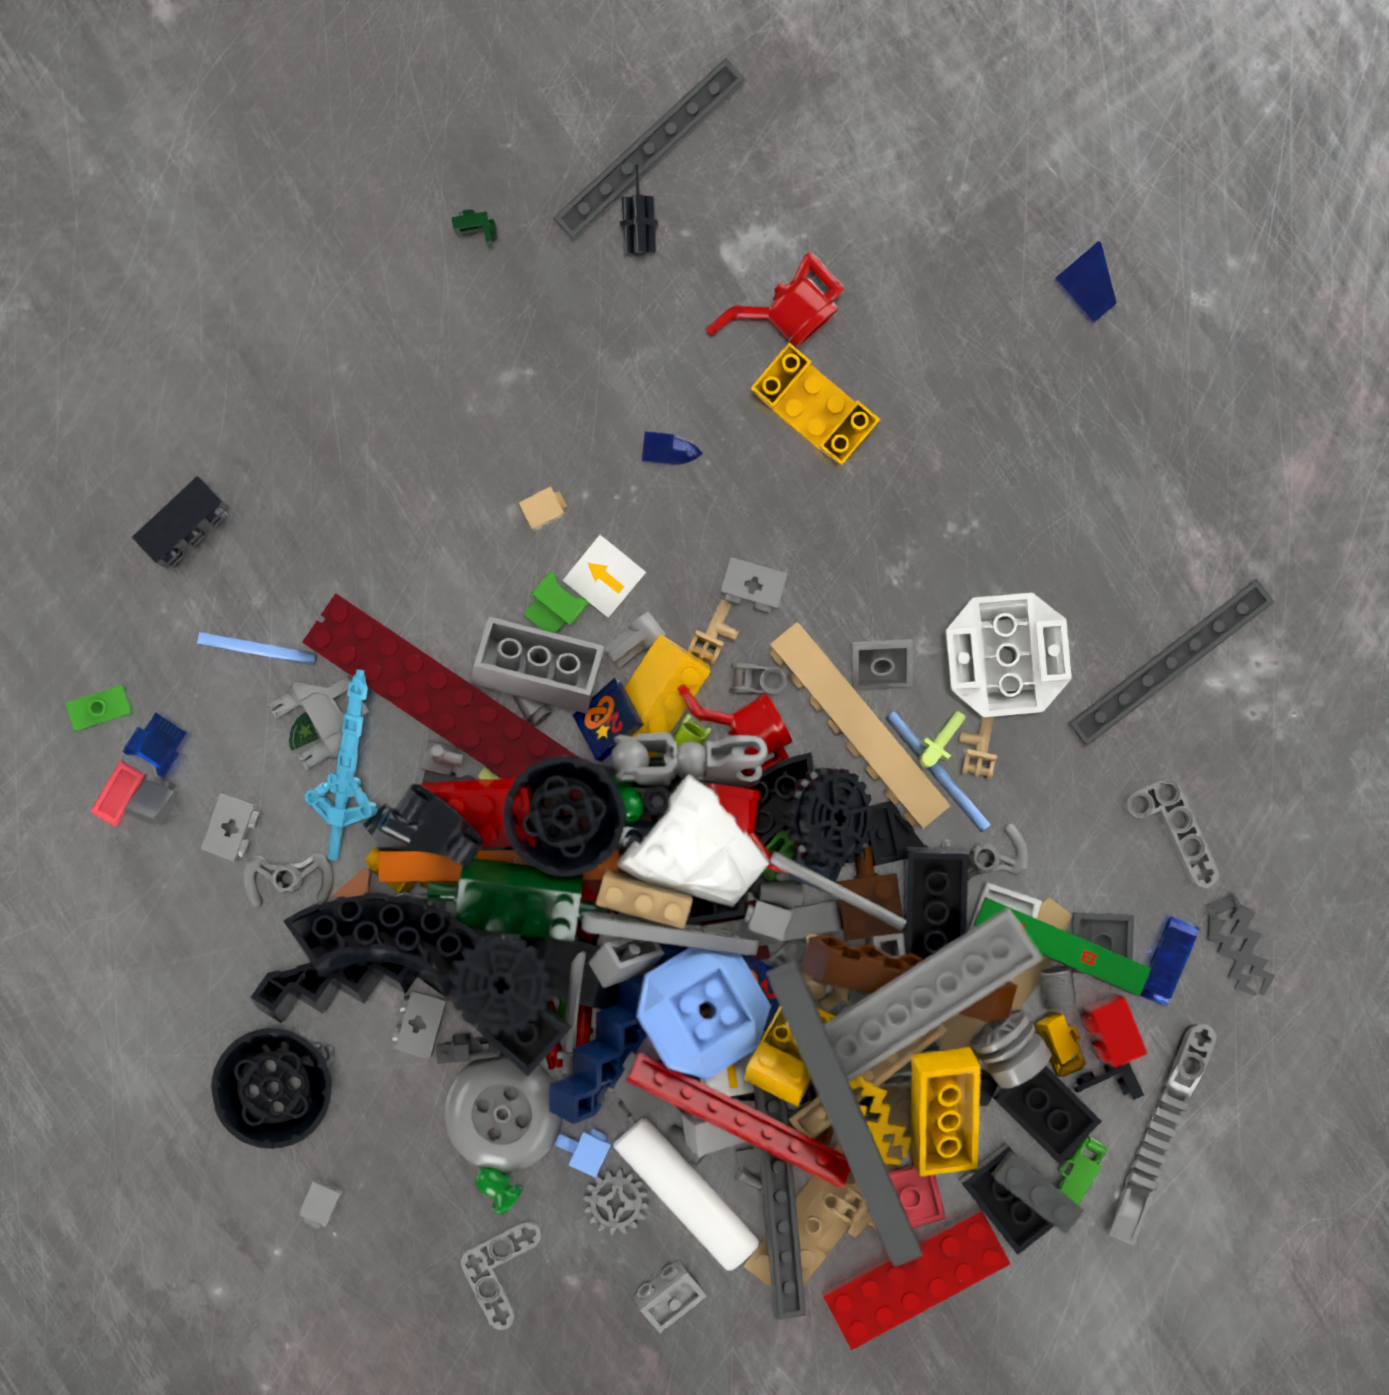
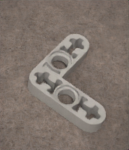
[461,1221,542,1330]

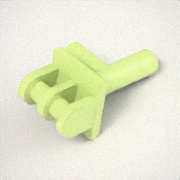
[919,711,966,768]

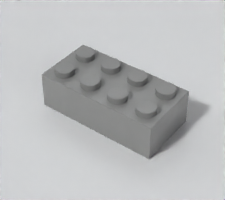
[471,616,604,714]

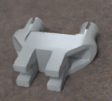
[268,676,371,771]

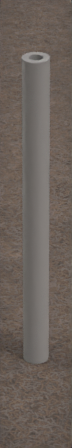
[769,852,906,930]

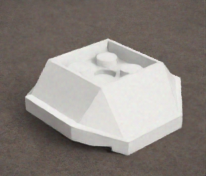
[946,593,1072,718]

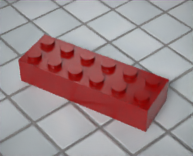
[822,1207,1011,1350]

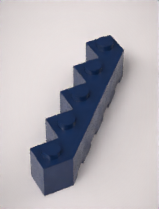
[549,942,688,1124]

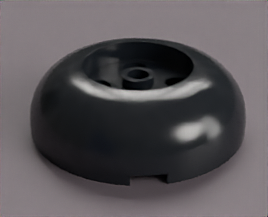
[503,755,625,876]
[211,1028,332,1149]

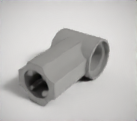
[604,611,666,669]

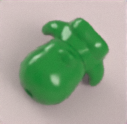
[611,775,644,823]
[475,1167,523,1215]

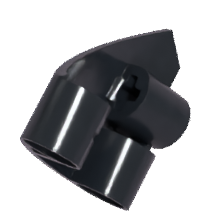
[372,784,484,866]

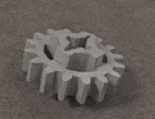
[584,1169,649,1235]

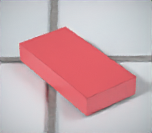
[90,760,147,827]

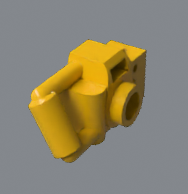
[1035,1013,1086,1078]

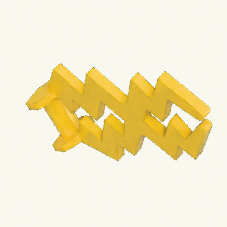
[849,1074,912,1164]

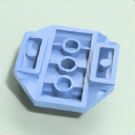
[636,947,771,1079]

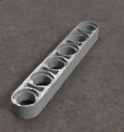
[582,911,759,955]

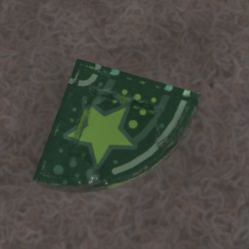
[289,712,320,751]

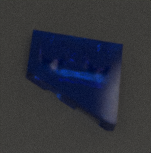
[1054,241,1117,324]

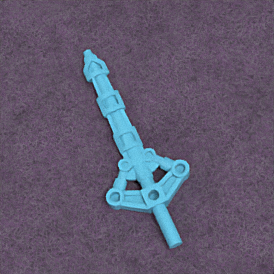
[304,669,378,860]

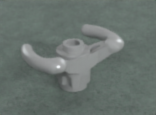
[940,824,1028,881]
[244,852,333,907]

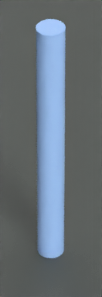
[197,632,317,665]

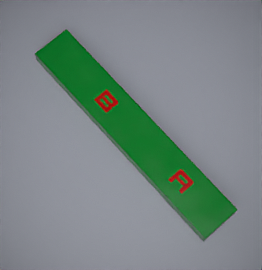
[973,897,1151,997]

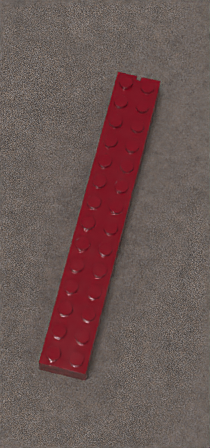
[302,593,662,858]

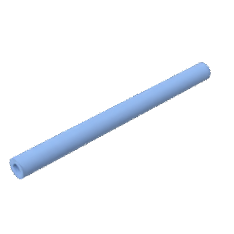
[885,711,991,832]

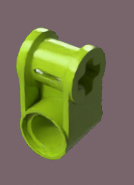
[673,714,712,746]

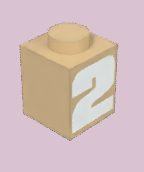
[519,486,567,532]

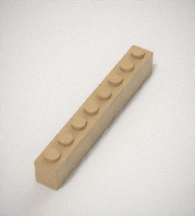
[769,621,951,829]

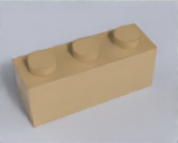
[596,869,692,929]

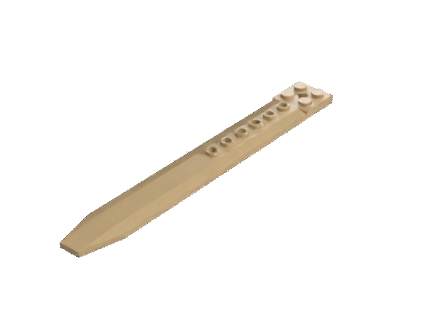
[743,897,1073,1288]

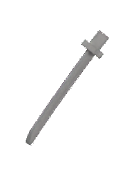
[557,952,586,1074]

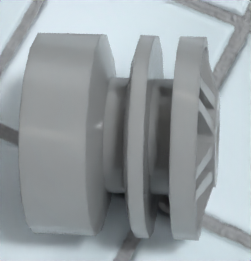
[971,1009,1051,1088]

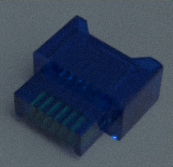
[122,713,189,779]

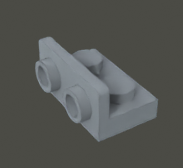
[633,1260,707,1333]

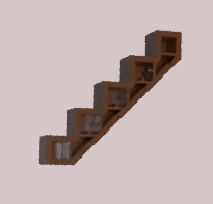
[801,934,1018,1023]

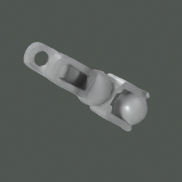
[611,732,768,788]

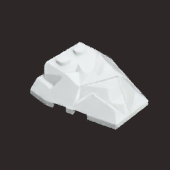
[617,775,769,907]

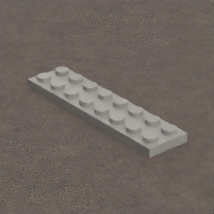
[824,907,1043,1082]

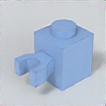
[555,1128,611,1178]

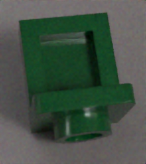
[452,209,497,246]

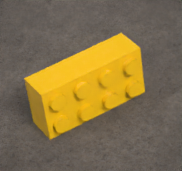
[910,1047,980,1176]

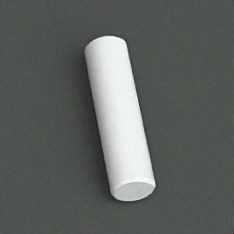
[613,1117,759,1271]

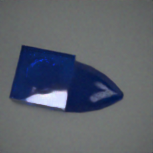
[642,431,703,465]

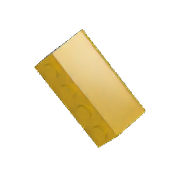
[595,634,711,757]

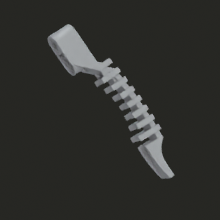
[1107,1024,1217,1246]

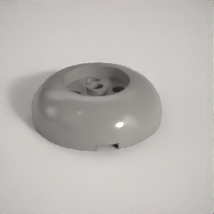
[444,1052,563,1173]

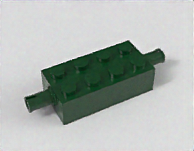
[427,858,609,942]

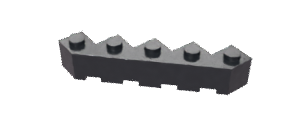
[250,962,420,1023]

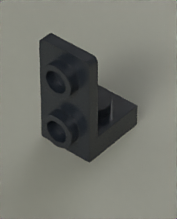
[1072,1062,1144,1100]

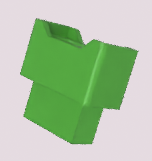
[523,571,590,634]

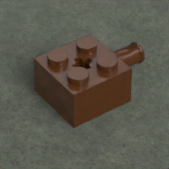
[836,846,905,941]

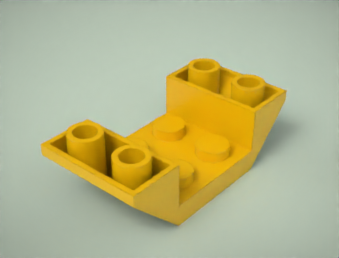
[750,343,880,465]

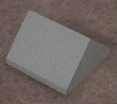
[851,639,913,690]

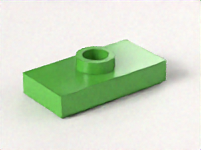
[65,685,132,731]

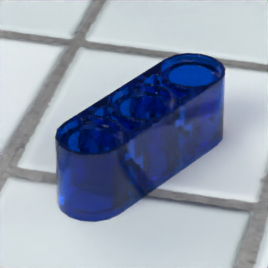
[1140,915,1199,1007]

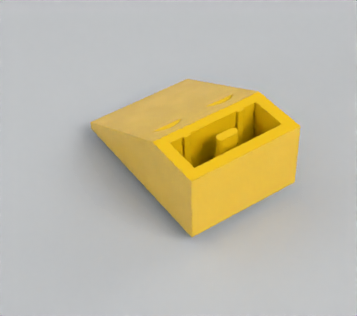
[744,1006,836,1107]

